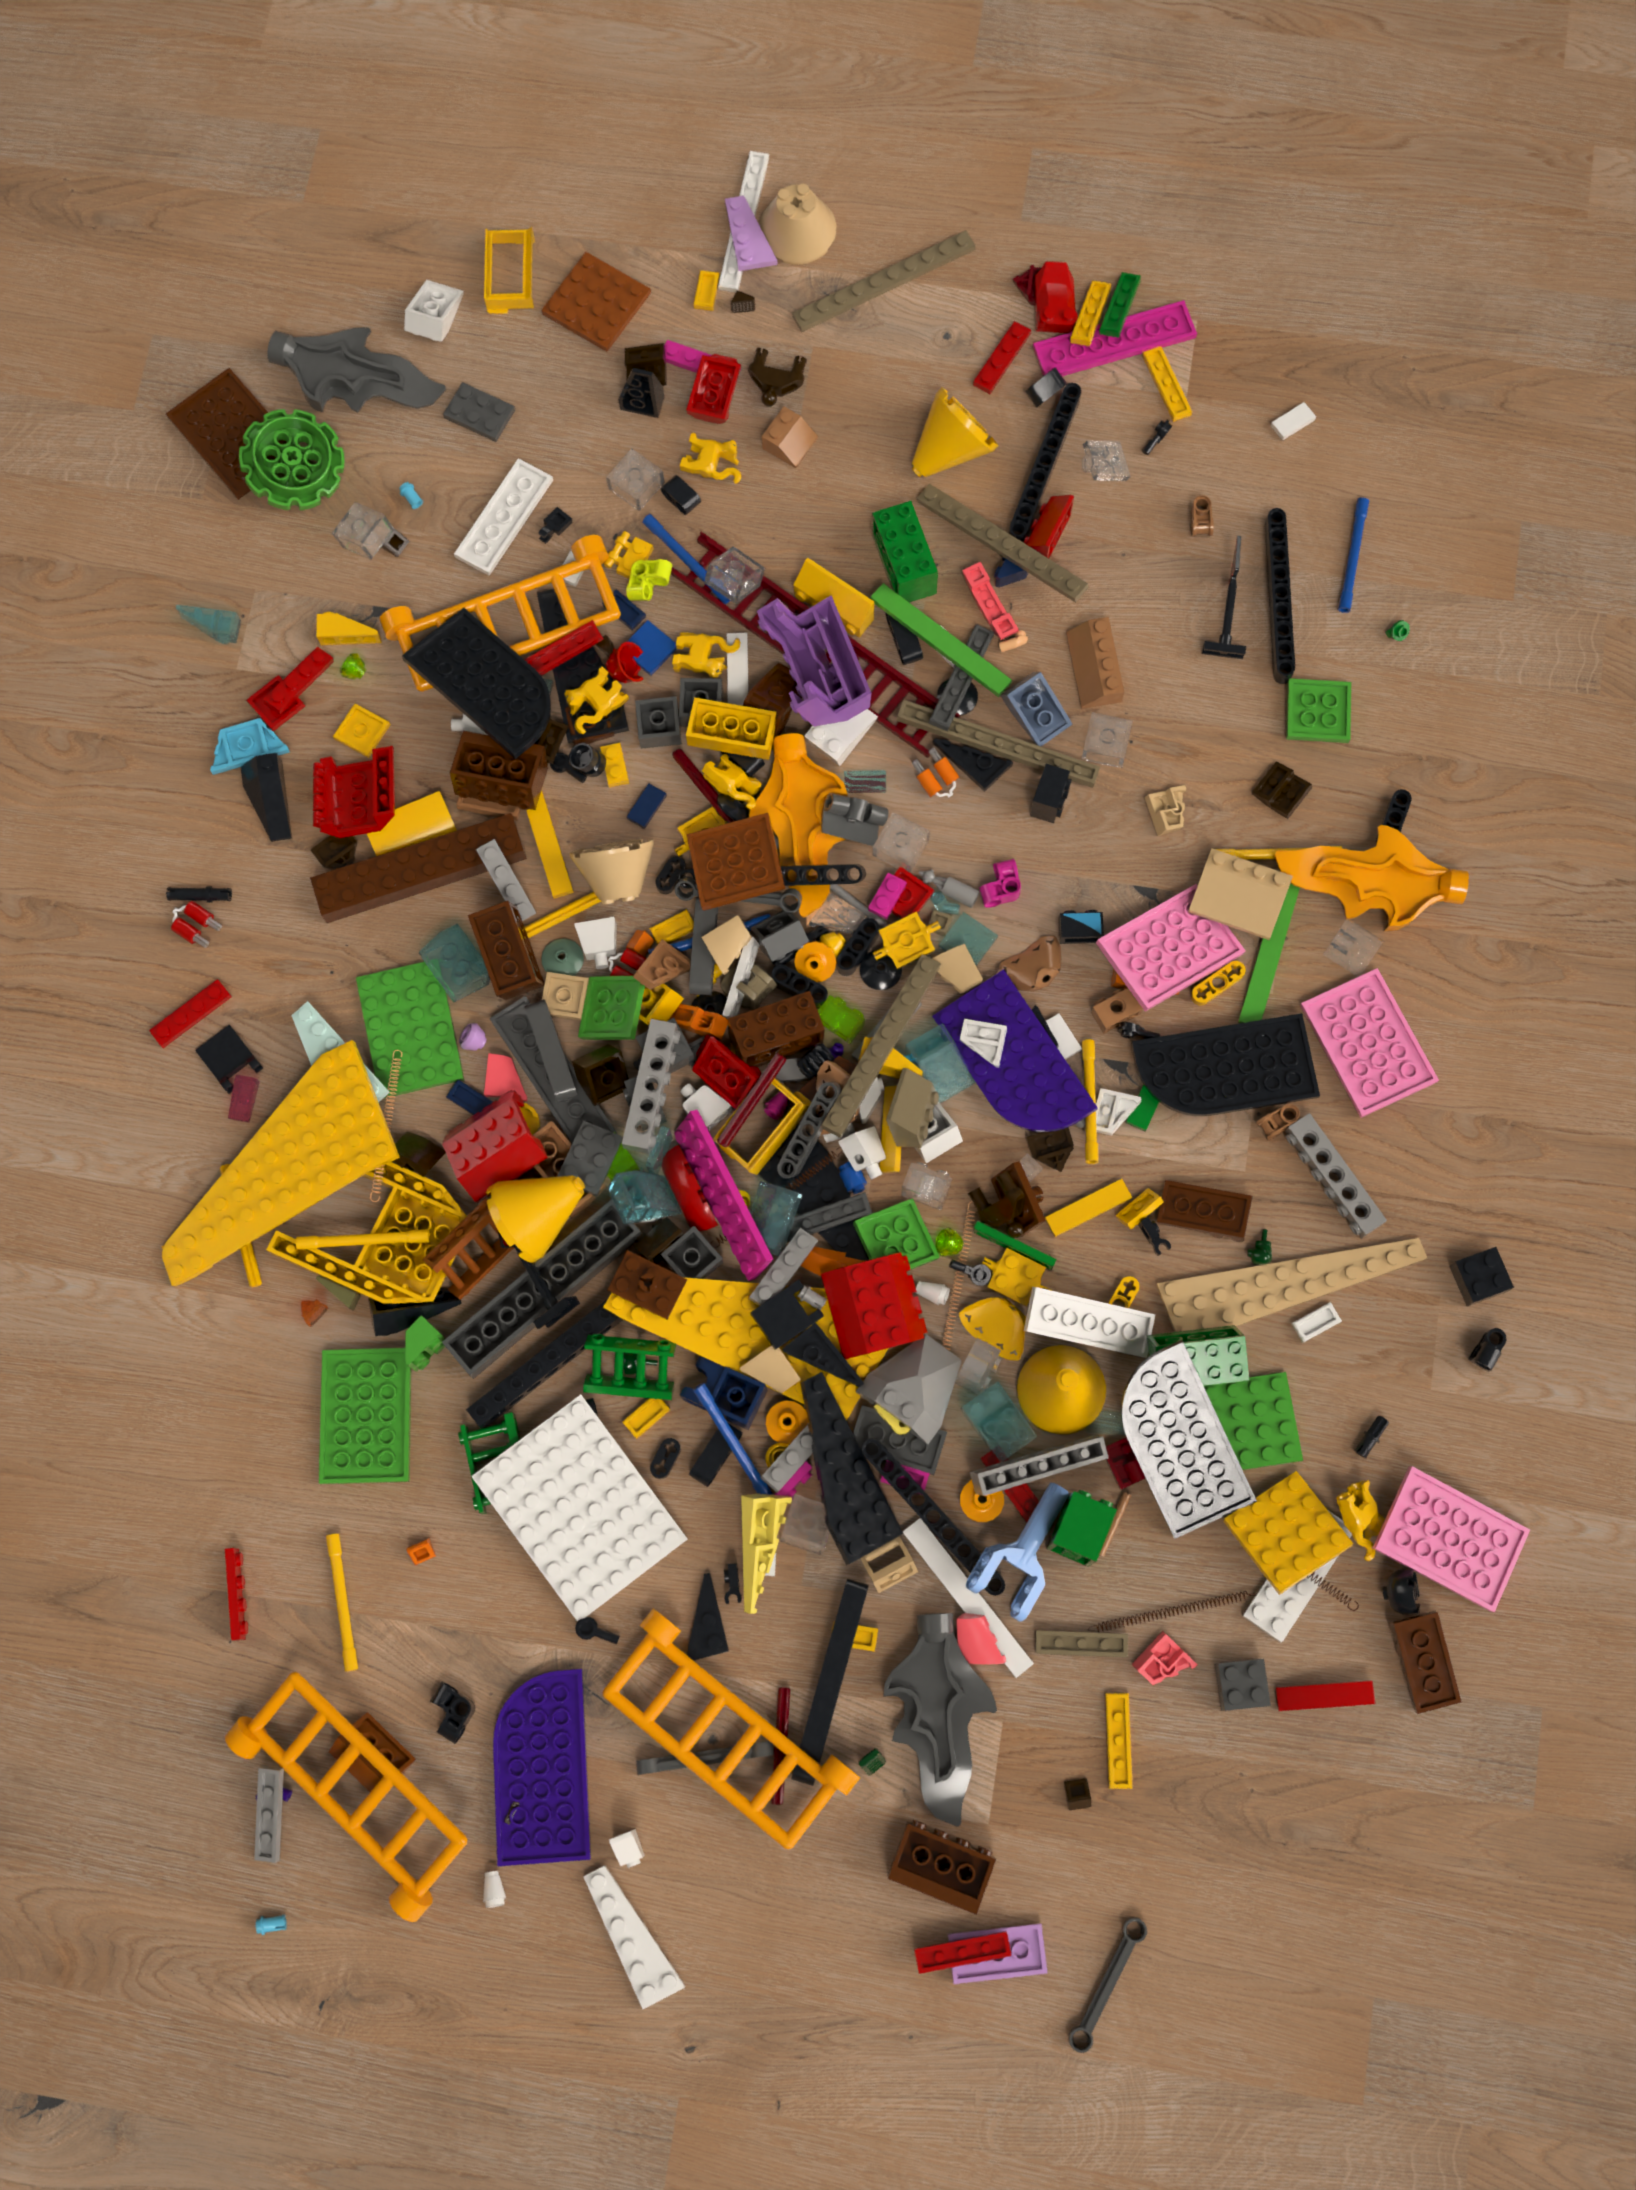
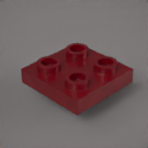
[1105,1437,1146,1490]

